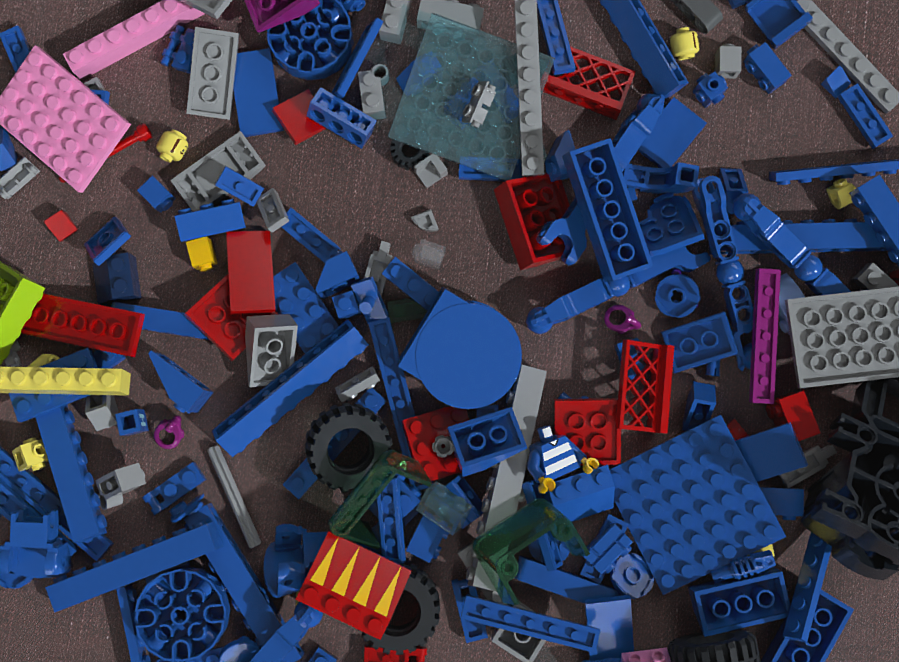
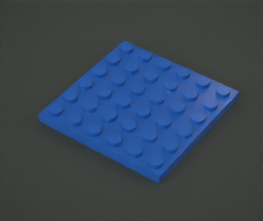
[609,414,786,595]

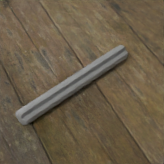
[207,445,261,548]

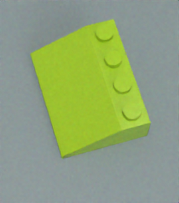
[0,261,45,365]

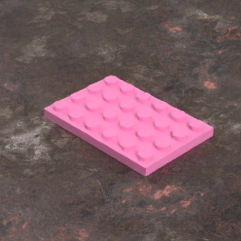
[0,45,131,193]

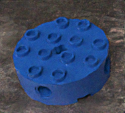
[267,0,354,80]
[135,566,231,662]

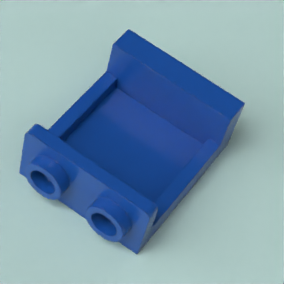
[745,0,813,49]

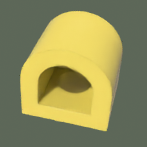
[826,178,856,209]

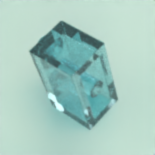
[416,481,473,536]

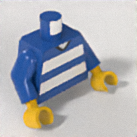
[527,425,599,494]

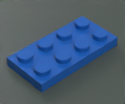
[273,262,339,354]
[9,348,98,423]

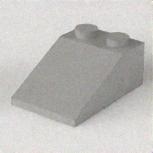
[245,314,298,387]

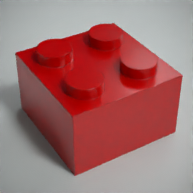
[766,391,821,441]

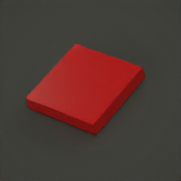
[272,89,327,145]

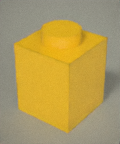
[186,236,218,272]

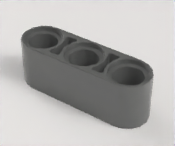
[671,0,723,34]

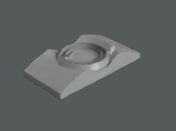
[171,131,266,211]

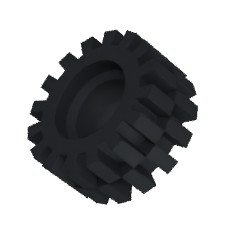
[390,129,429,170]

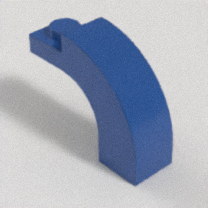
[622,162,699,194]

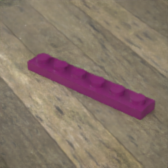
[749,268,781,404]

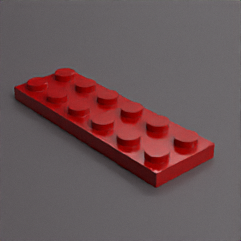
[21,294,145,357]

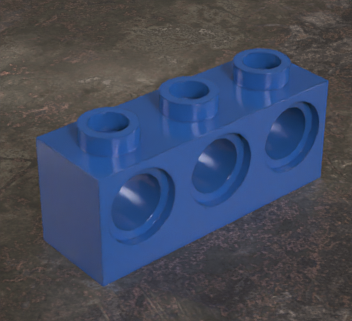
[307,88,377,149]

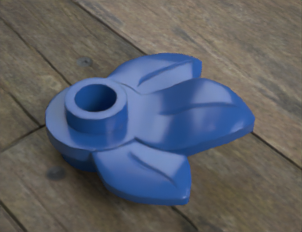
[169,493,204,523]

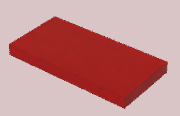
[226,231,276,314]

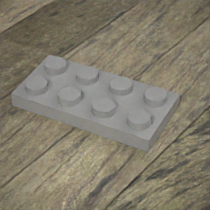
[186,27,239,120]

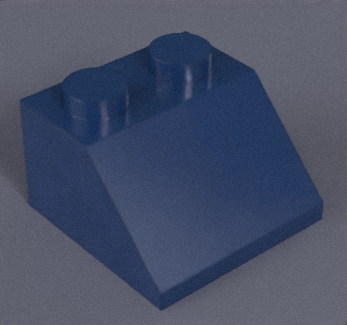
[92,252,142,305]

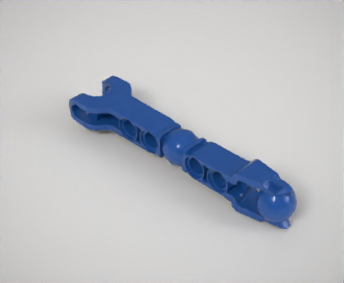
[536,93,665,266]
[692,176,754,371]
[732,193,851,296]
[526,246,711,334]
[250,602,323,662]

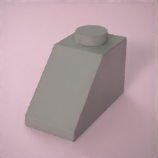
[85,395,118,431]

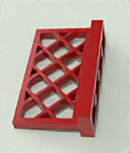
[540,46,636,120]
[615,339,674,434]

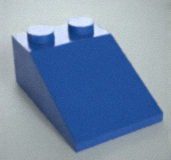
[148,350,214,414]
[448,407,527,477]

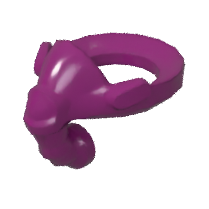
[604,305,641,334]
[154,415,185,449]

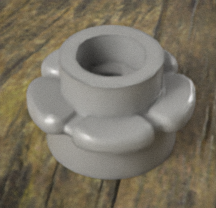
[432,435,454,457]

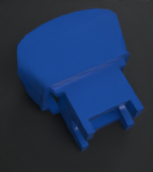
[0,508,73,578]
[263,524,335,598]

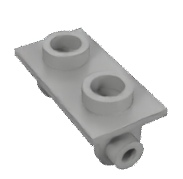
[461,81,496,128]
[0,157,40,199]

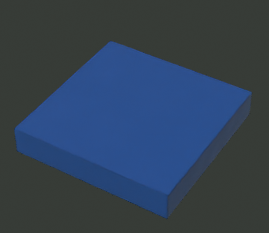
[84,216,131,266]

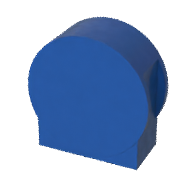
[397,286,522,409]

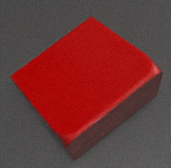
[44,210,78,242]

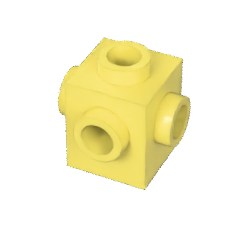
[12,437,48,472]

